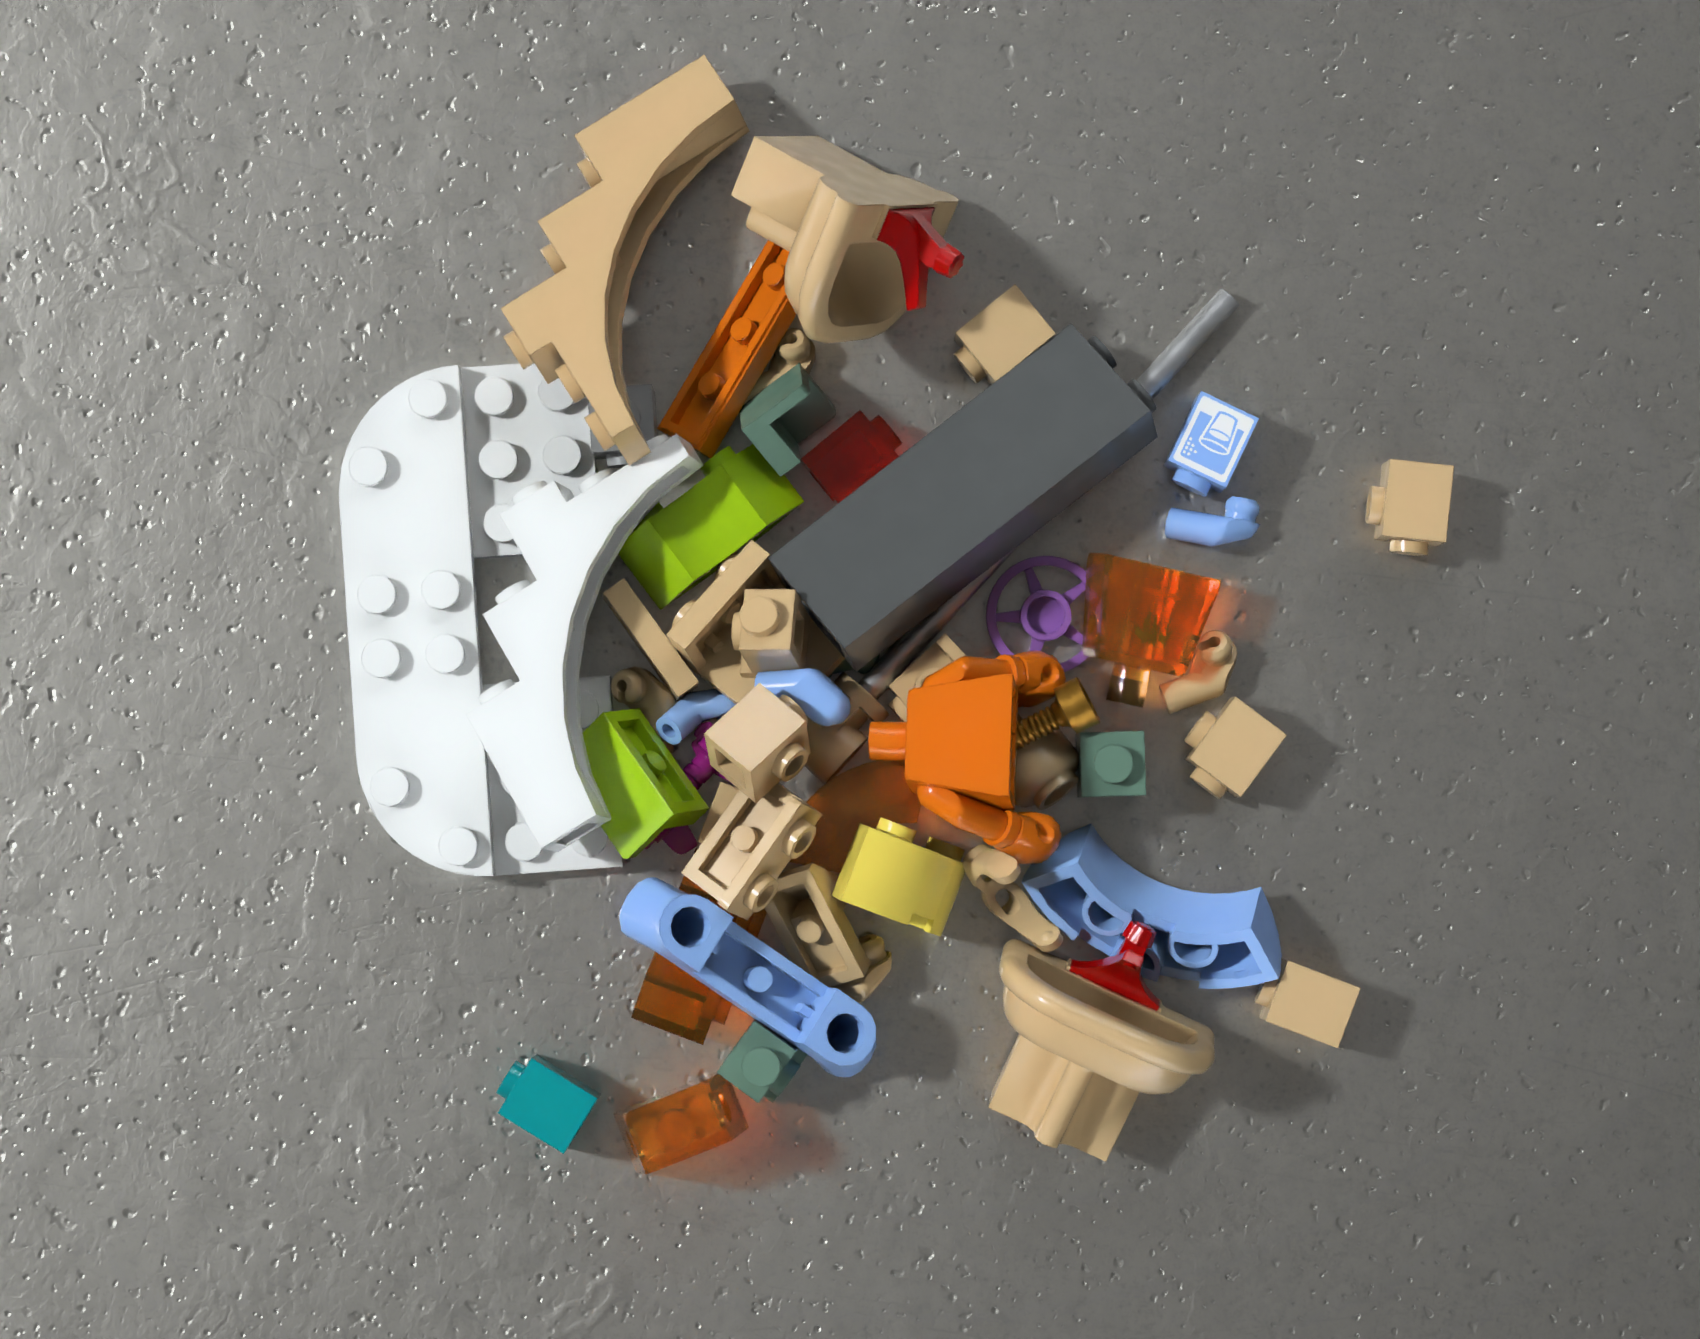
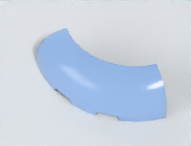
[1021,823,1282,989]

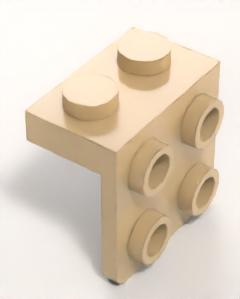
[666,540,845,704]

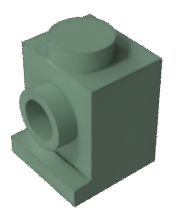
[717,1019,807,1103]

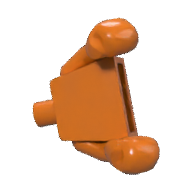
[868,650,1066,864]

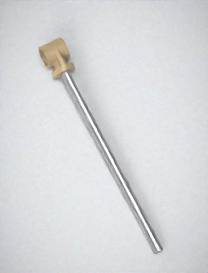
[804,289,1239,785]

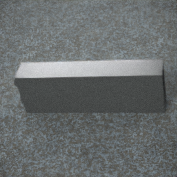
[768,324,1158,672]

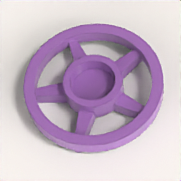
[986,556,1105,672]

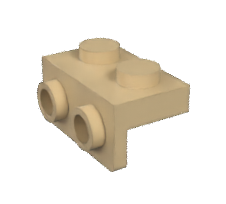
[681,782,822,920]

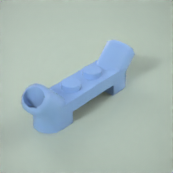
[619,877,877,1077]

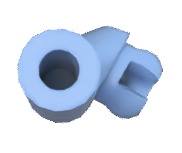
[1165,496,1260,547]
[754,668,851,727]
[656,689,736,745]

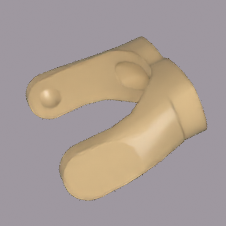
[963,844,1063,952]

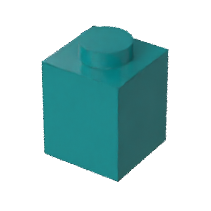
[496,1054,601,1154]

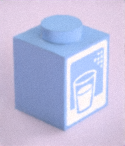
[1163,391,1259,497]

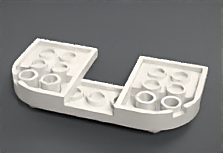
[339,363,624,876]

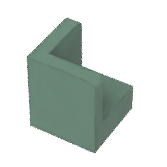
[739,363,836,477]

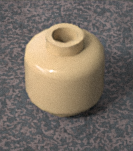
[1015,714,1079,810]

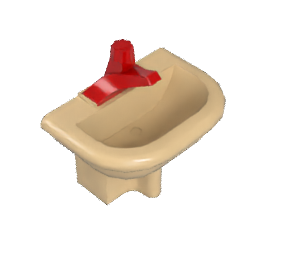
[731,136,965,344]
[988,920,1215,1162]

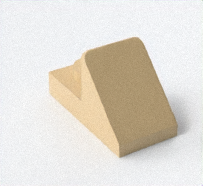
[764,863,871,987]

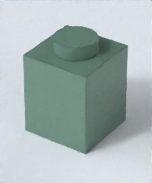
[1075,731,1146,798]

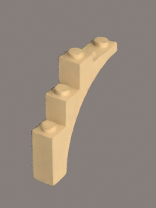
[500,55,750,466]

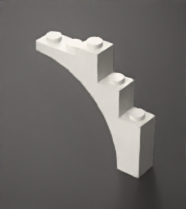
[465,434,704,852]

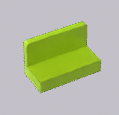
[582,708,710,859]

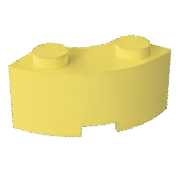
[831,817,965,936]

